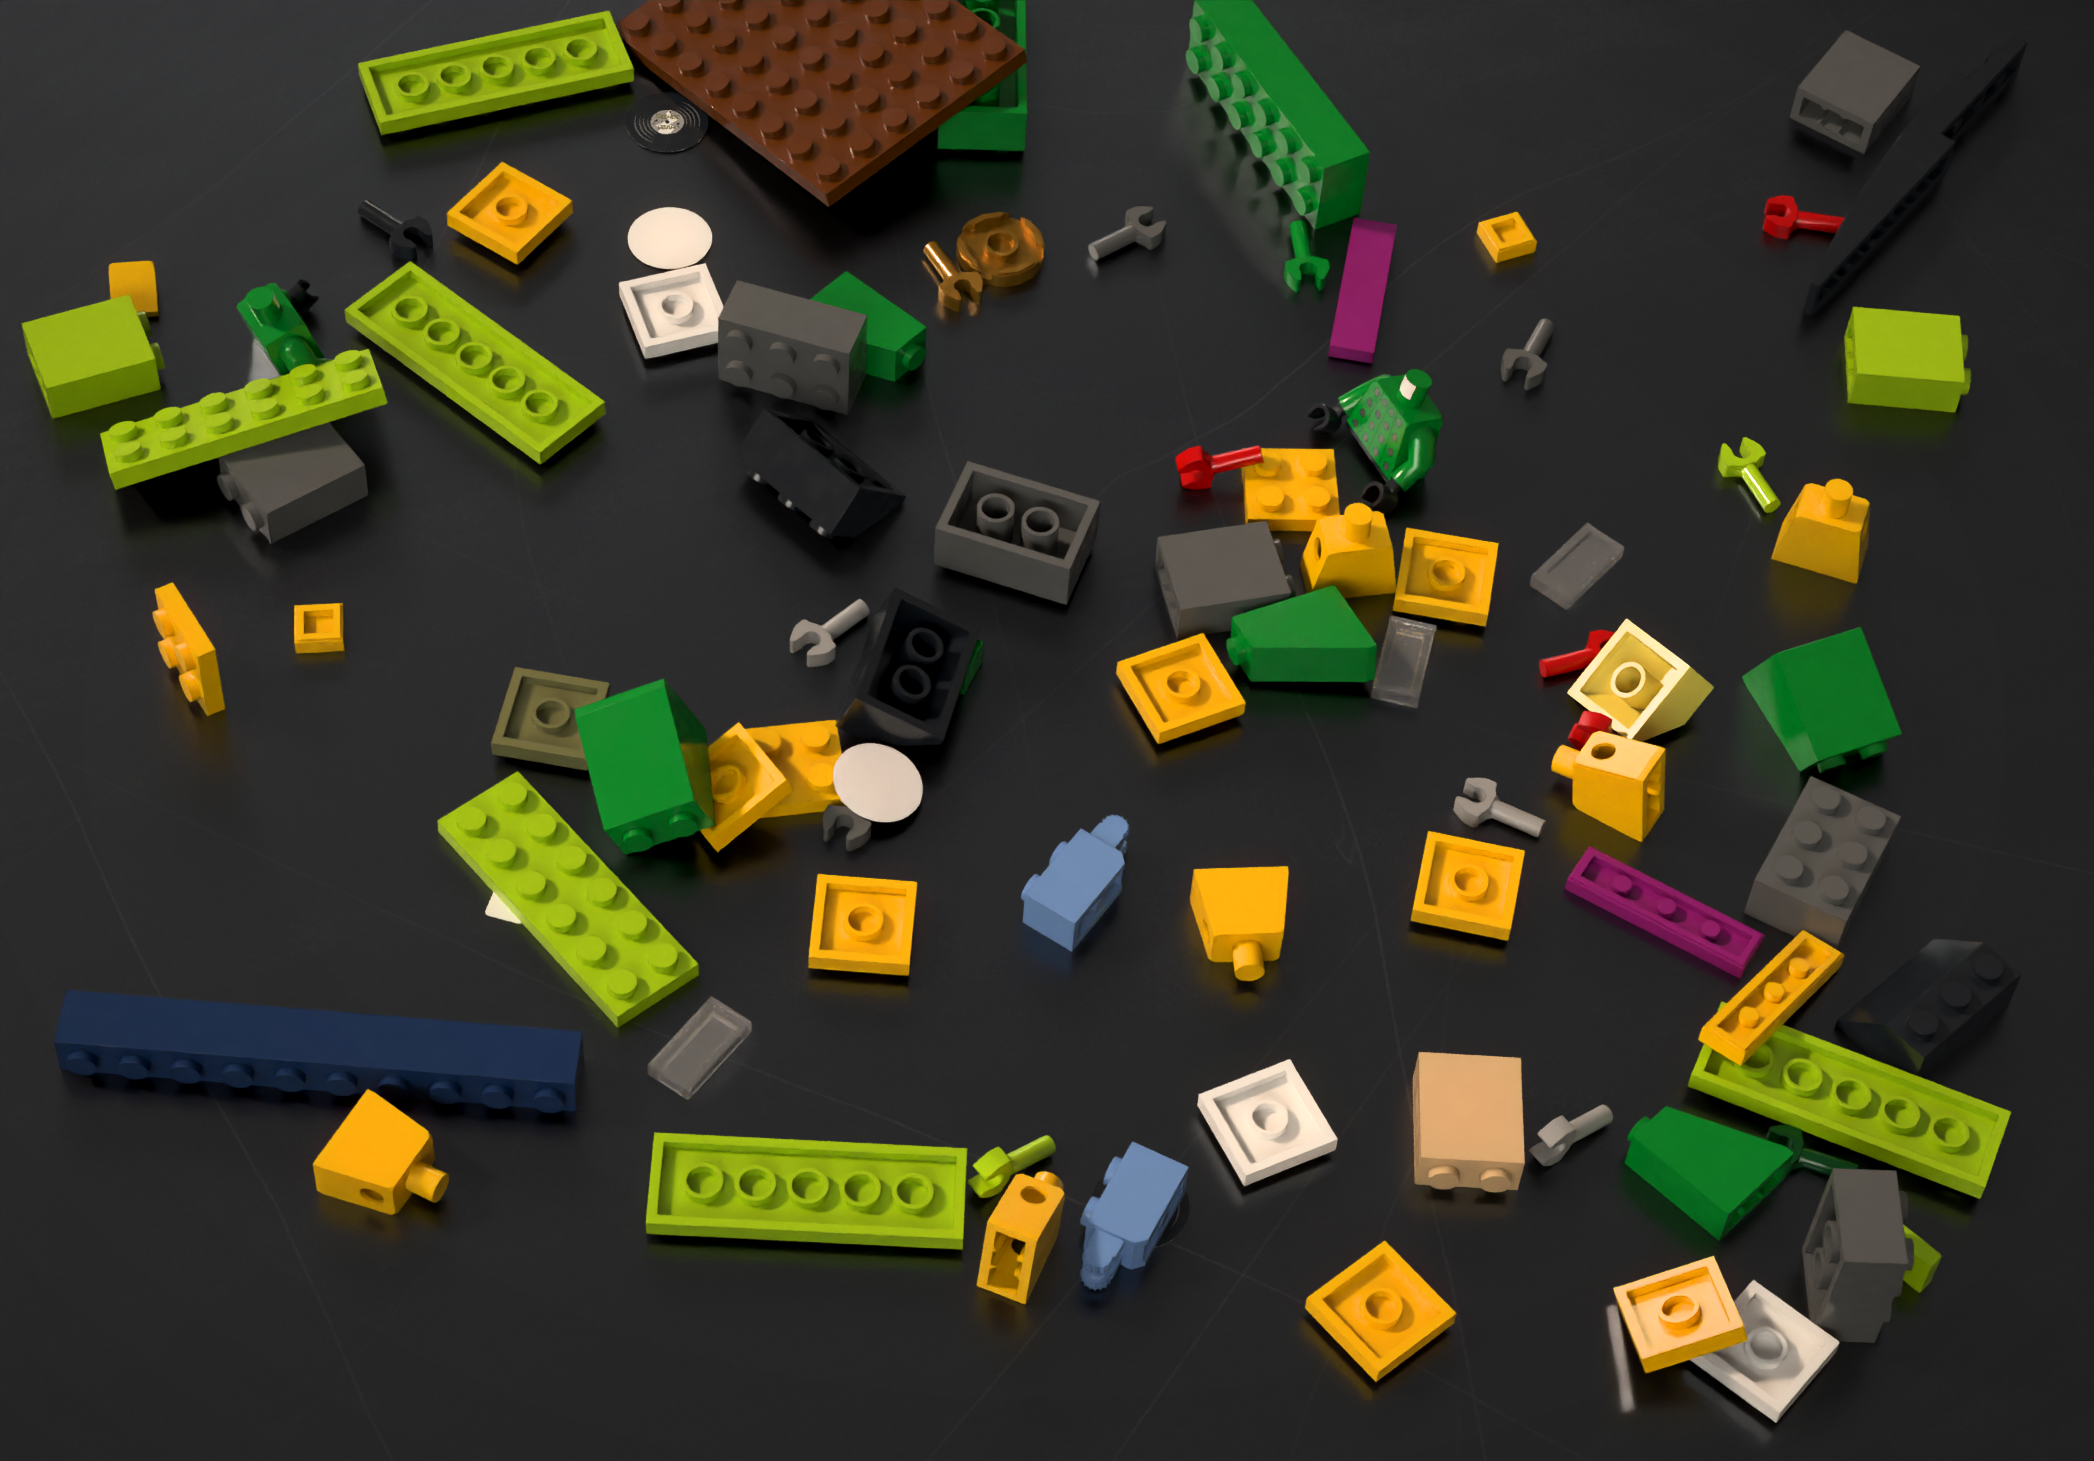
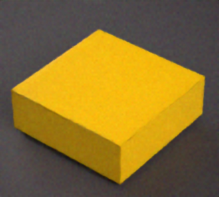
[1477,212,1537,263]
[294,603,344,653]

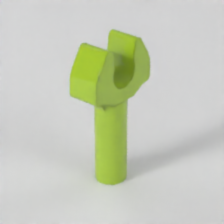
[1718,437,1781,513]
[967,1135,1056,1198]

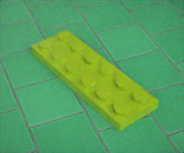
[358,11,634,135]
[345,261,606,465]
[100,349,388,490]
[437,771,699,1028]
[1688,1001,2011,1199]
[646,1132,967,1250]

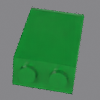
[1742,627,1902,774]
[574,678,715,855]

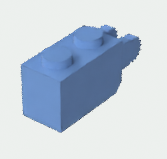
[1021,814,1129,952]
[1080,1141,1189,1291]

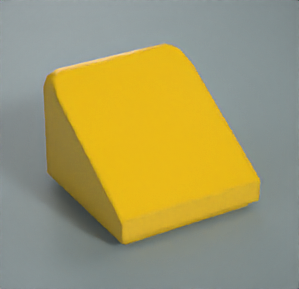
[109,261,159,317]

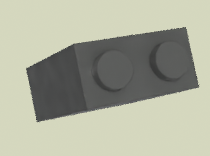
[1790,30,1921,155]
[217,422,368,544]
[1154,521,1296,639]

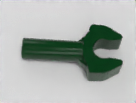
[1766,1124,1859,1178]

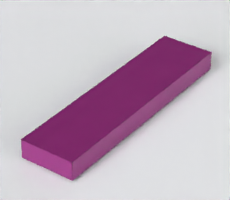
[1328,218,1397,363]
[1565,846,1765,979]

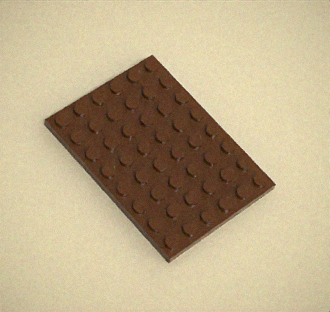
[615,0,1027,207]

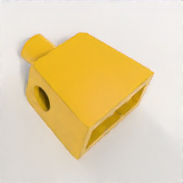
[1771,479,1870,584]
[1299,503,1396,598]
[1551,731,1666,842]
[1190,866,1289,981]
[313,1089,449,1215]
[977,1171,1066,1305]

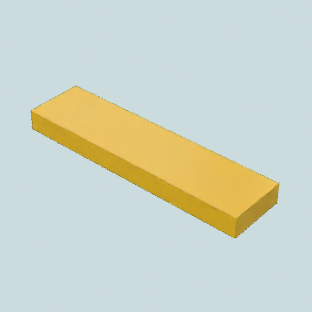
[1698,930,1845,1066]

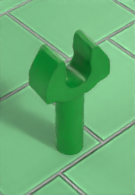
[1284,220,1330,292]

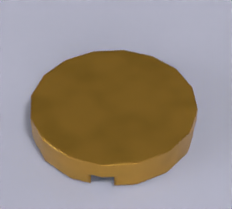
[956,212,1045,287]

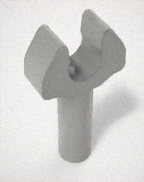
[790,599,870,667]
[1453,778,1546,838]
[1529,1105,1613,1166]

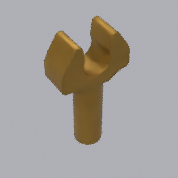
[923,241,983,312]

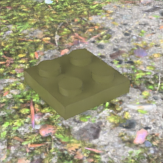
[491,667,610,771]

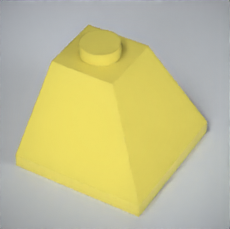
[1567,618,1714,742]

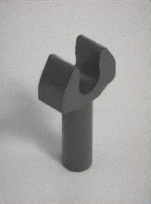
[1088,206,1167,260]
[1501,319,1556,390]
[822,805,871,852]

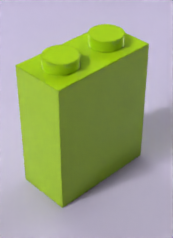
[21,295,165,419]
[1844,307,1971,412]

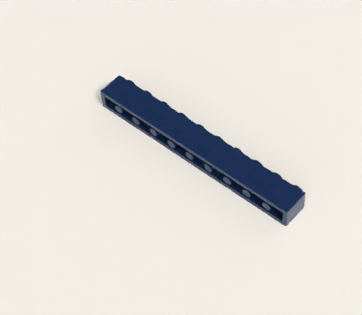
[54,990,584,1113]

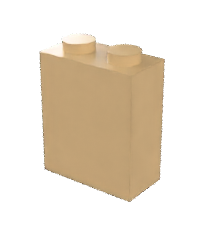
[1413,1052,1525,1192]

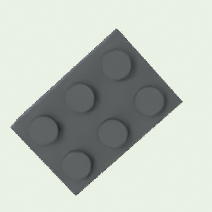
[718,280,867,415]
[934,461,1100,605]
[1744,776,1901,950]
[1802,1168,1914,1343]

